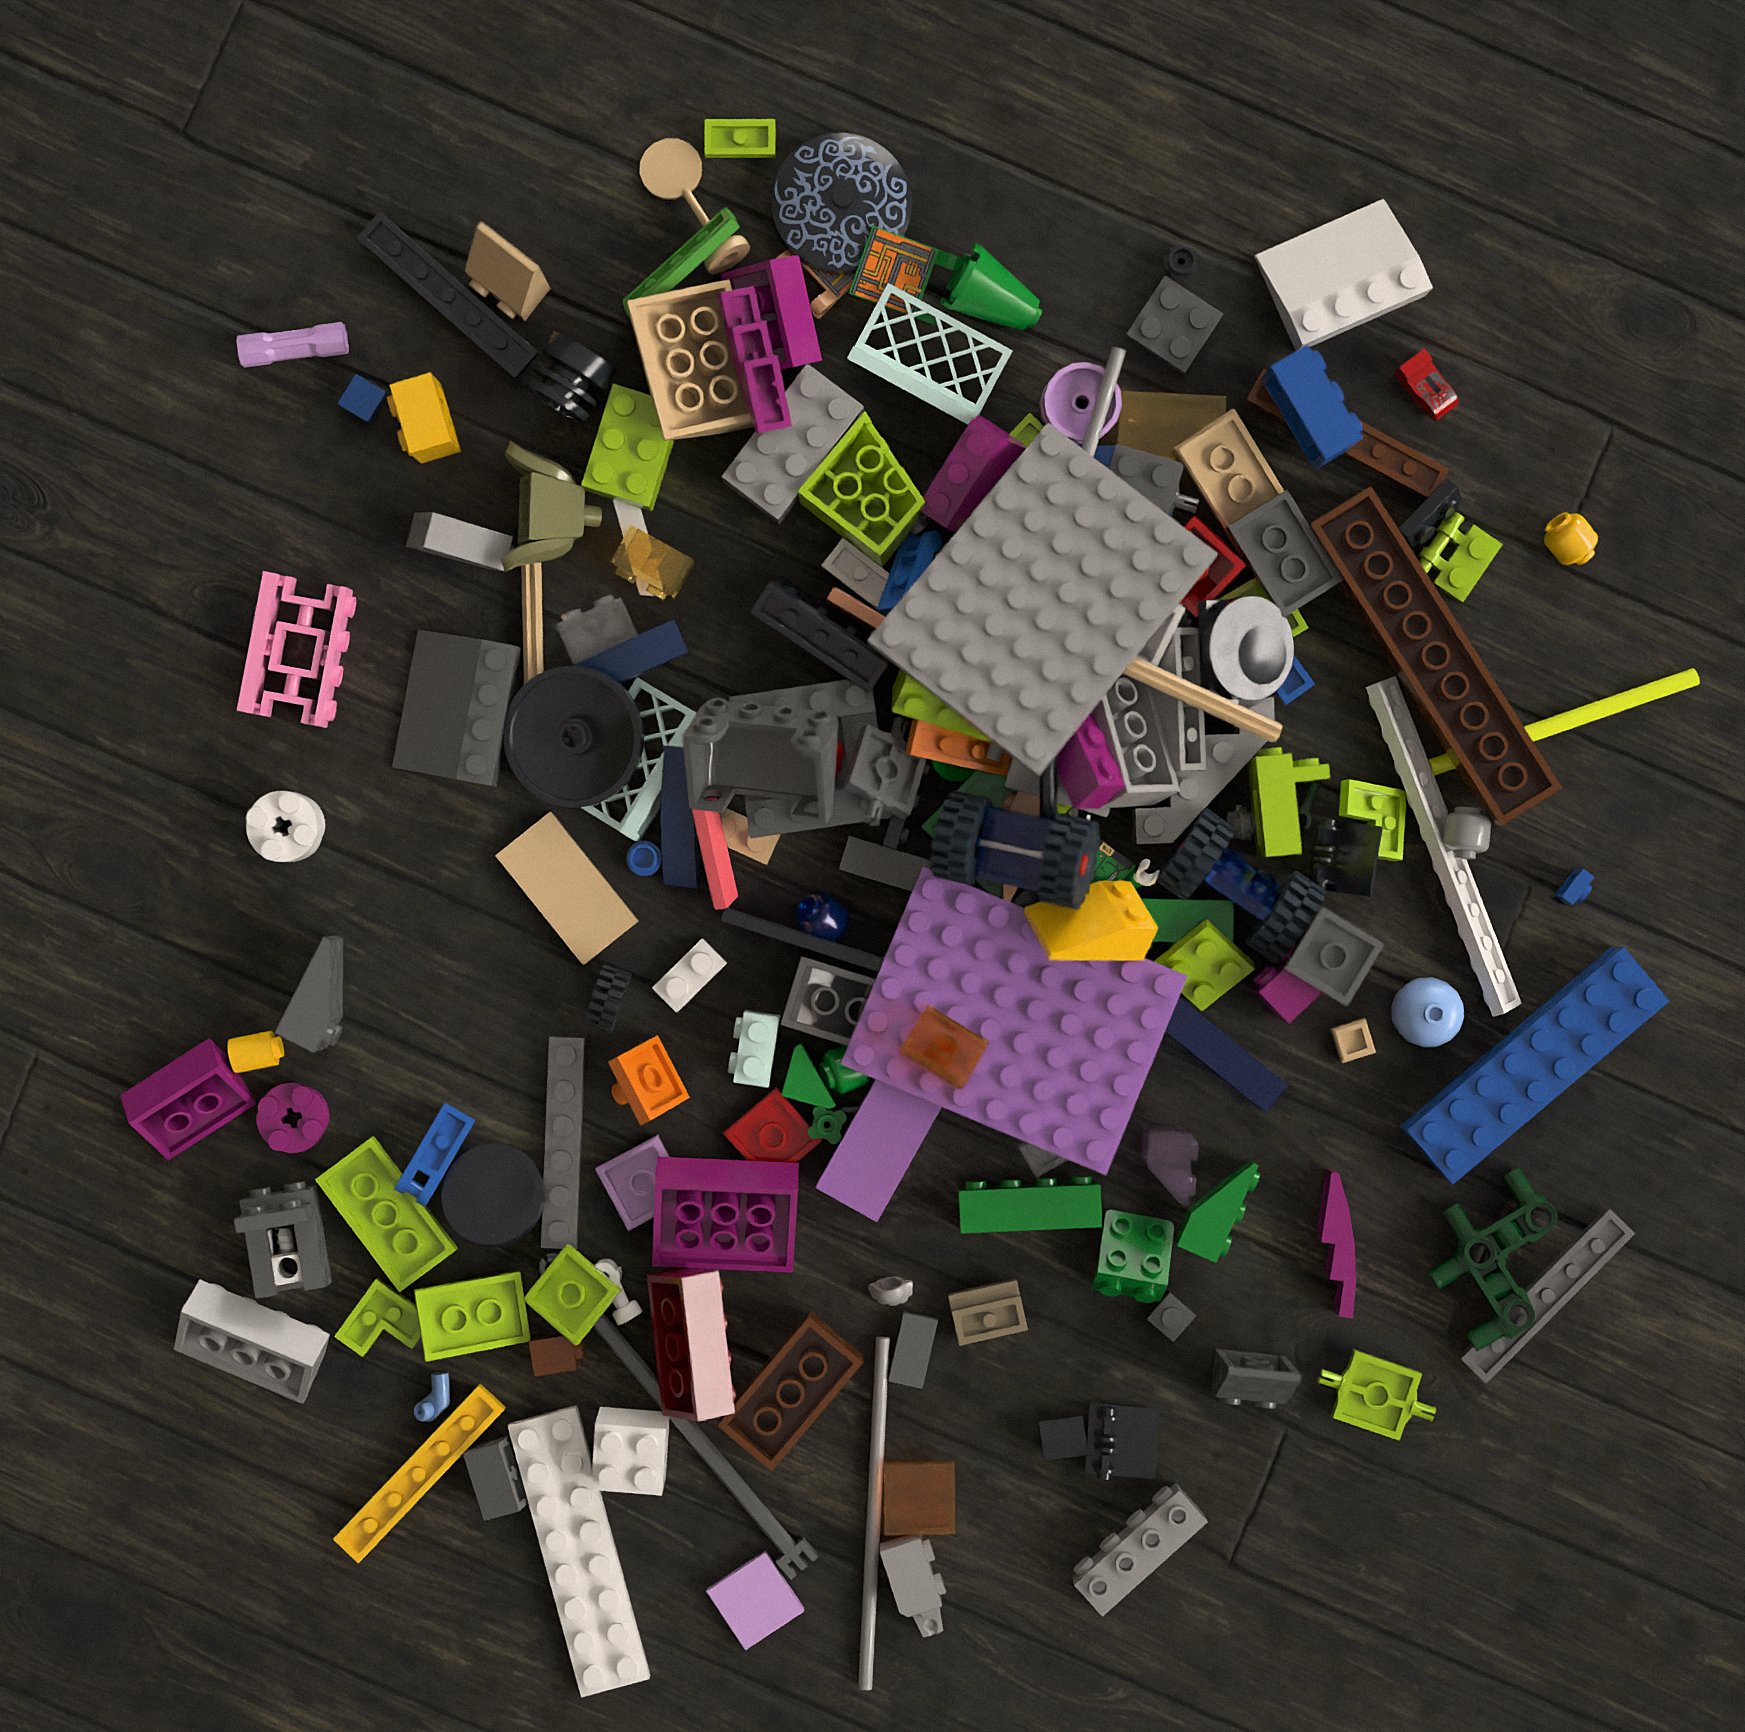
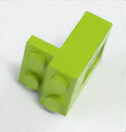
[1247,748,1330,857]

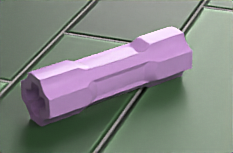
[236,322,349,367]

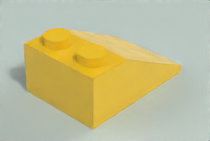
[1023,880,1158,960]

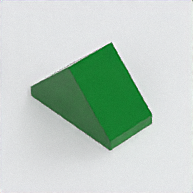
[781,1042,836,1109]

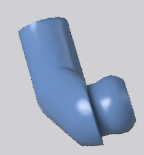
[414,1372,450,1422]

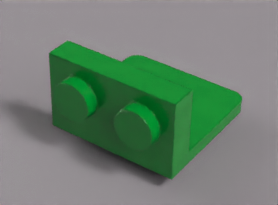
[1091,1210,1174,1303]

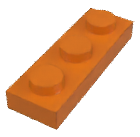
[905,719,1011,776]

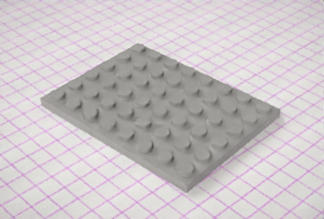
[868,423,1218,777]

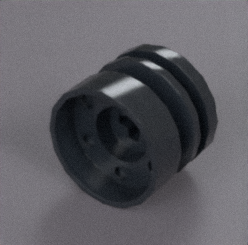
[521,331,616,423]

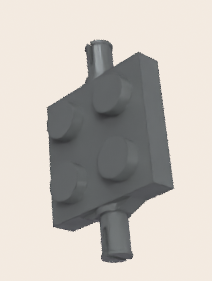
[1106,444,1199,516]
[843,717,926,826]

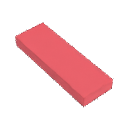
[692,797,738,910]

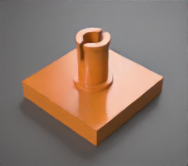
[608,1035,690,1125]

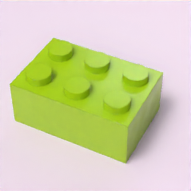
[581,384,675,511]

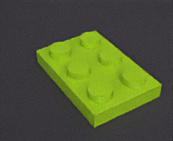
[414,1270,531,1362]

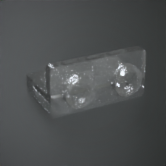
[556,595,638,665]

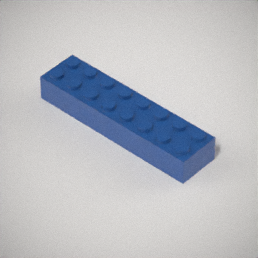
[1399,946,1669,1184]

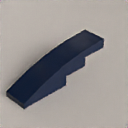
[573,619,689,685]
[661,745,702,888]

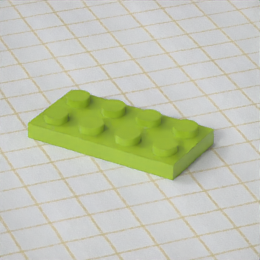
[315,1136,458,1293]

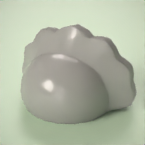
[868,1276,913,1306]

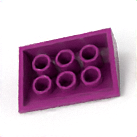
[652,1157,799,1273]

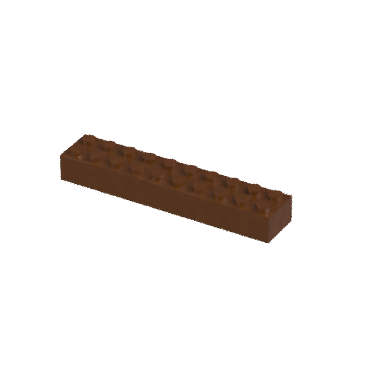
[1309,486,1562,828]

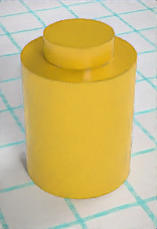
[228,1031,284,1073]

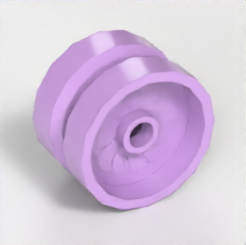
[1039,362,1122,446]

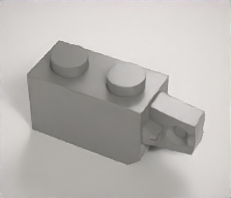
[880,1531,946,1637]

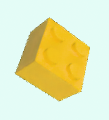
[387,373,461,464]

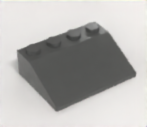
[392,629,522,787]

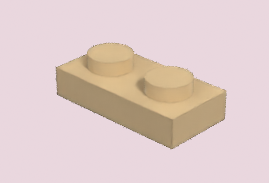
[720,808,781,865]

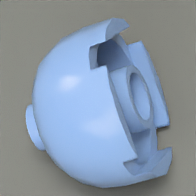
[1391,977,1464,1047]

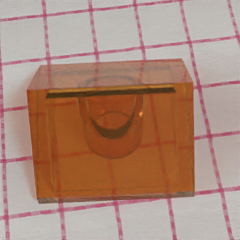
[899,1005,989,1091]

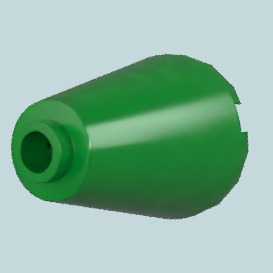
[940,242,1042,331]

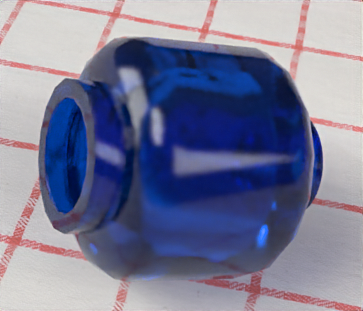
[796,892,849,942]

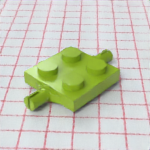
[1317,1349,1436,1441]

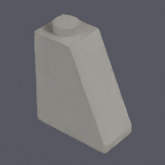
[406,512,514,571]

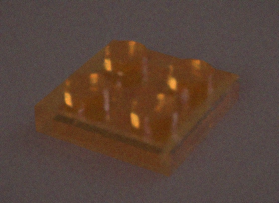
[884,1461,955,1535]

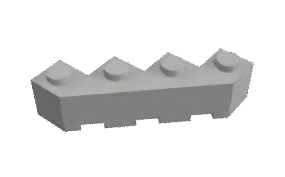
[1132,697,1275,844]

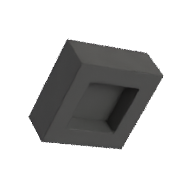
[1146,1291,1196,1342]

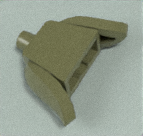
[501,441,602,572]

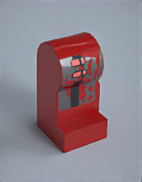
[1393,348,1459,421]

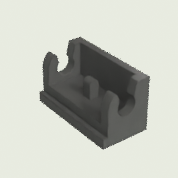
[463,1435,528,1521]

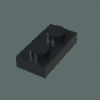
[1398,478,1462,550]

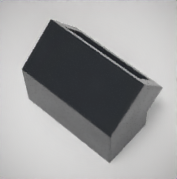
[1039,1416,1088,1461]

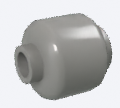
[1443,807,1491,859]

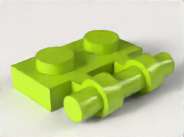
[1418,512,1503,604]

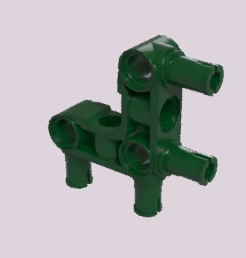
[1427,1167,1557,1352]

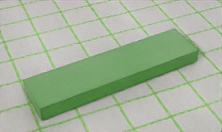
[623,207,740,317]

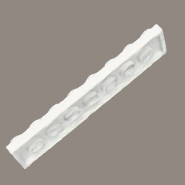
[508,1405,650,1697]

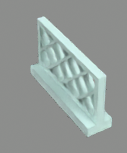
[847,283,1013,424]
[581,677,696,842]

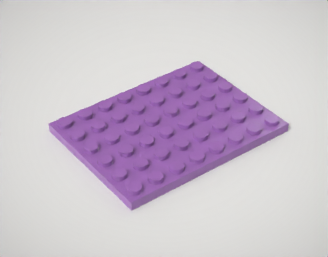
[841,867,1187,1175]

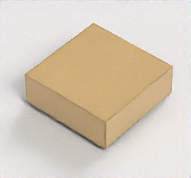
[1330,1018,1376,1063]

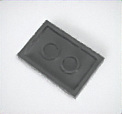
[1225,490,1343,618]

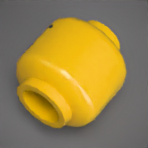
[1544,512,1598,565]

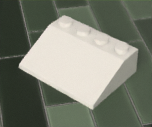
[1254,199,1433,351]

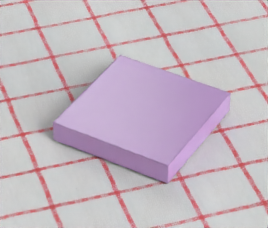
[595,1135,670,1231]
[707,1550,804,1650]

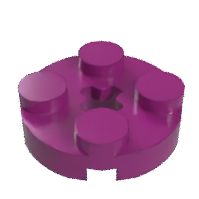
[256,1082,329,1153]

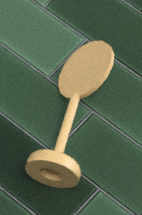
[640,138,750,274]

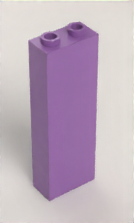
[815,1079,942,1222]

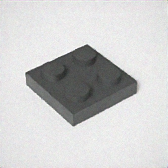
[1125,276,1223,375]
[1283,907,1384,1006]

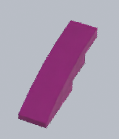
[717,286,792,434]
[1316,1168,1356,1319]

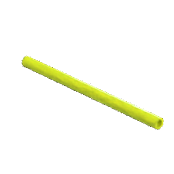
[1428,668,1700,776]

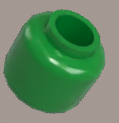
[819,1045,870,1094]

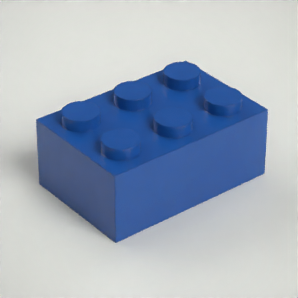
[1261,345,1363,470]

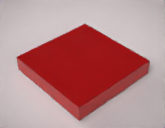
[723,1087,822,1163]

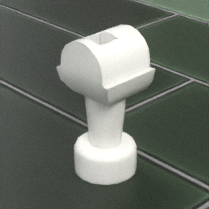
[595,1259,642,1326]

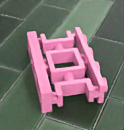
[237,571,356,728]

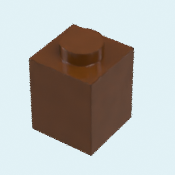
[529,1332,584,1377]

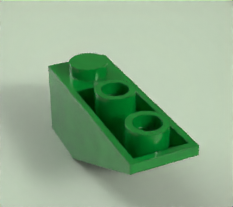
[1174,1160,1260,1263]

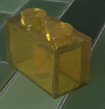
[611,525,695,601]

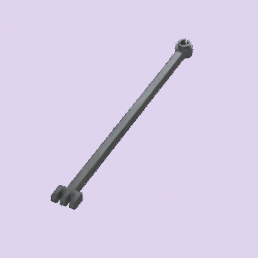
[539,1251,819,1580]

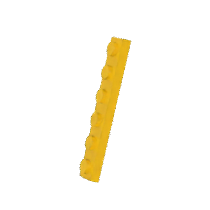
[333,1383,506,1563]

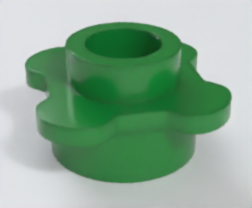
[808,1106,847,1144]

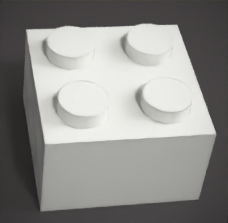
[591,1407,670,1495]

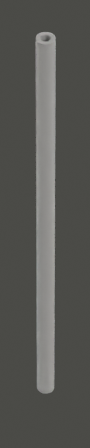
[858,1336,890,1690]

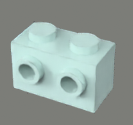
[728,1010,780,1087]

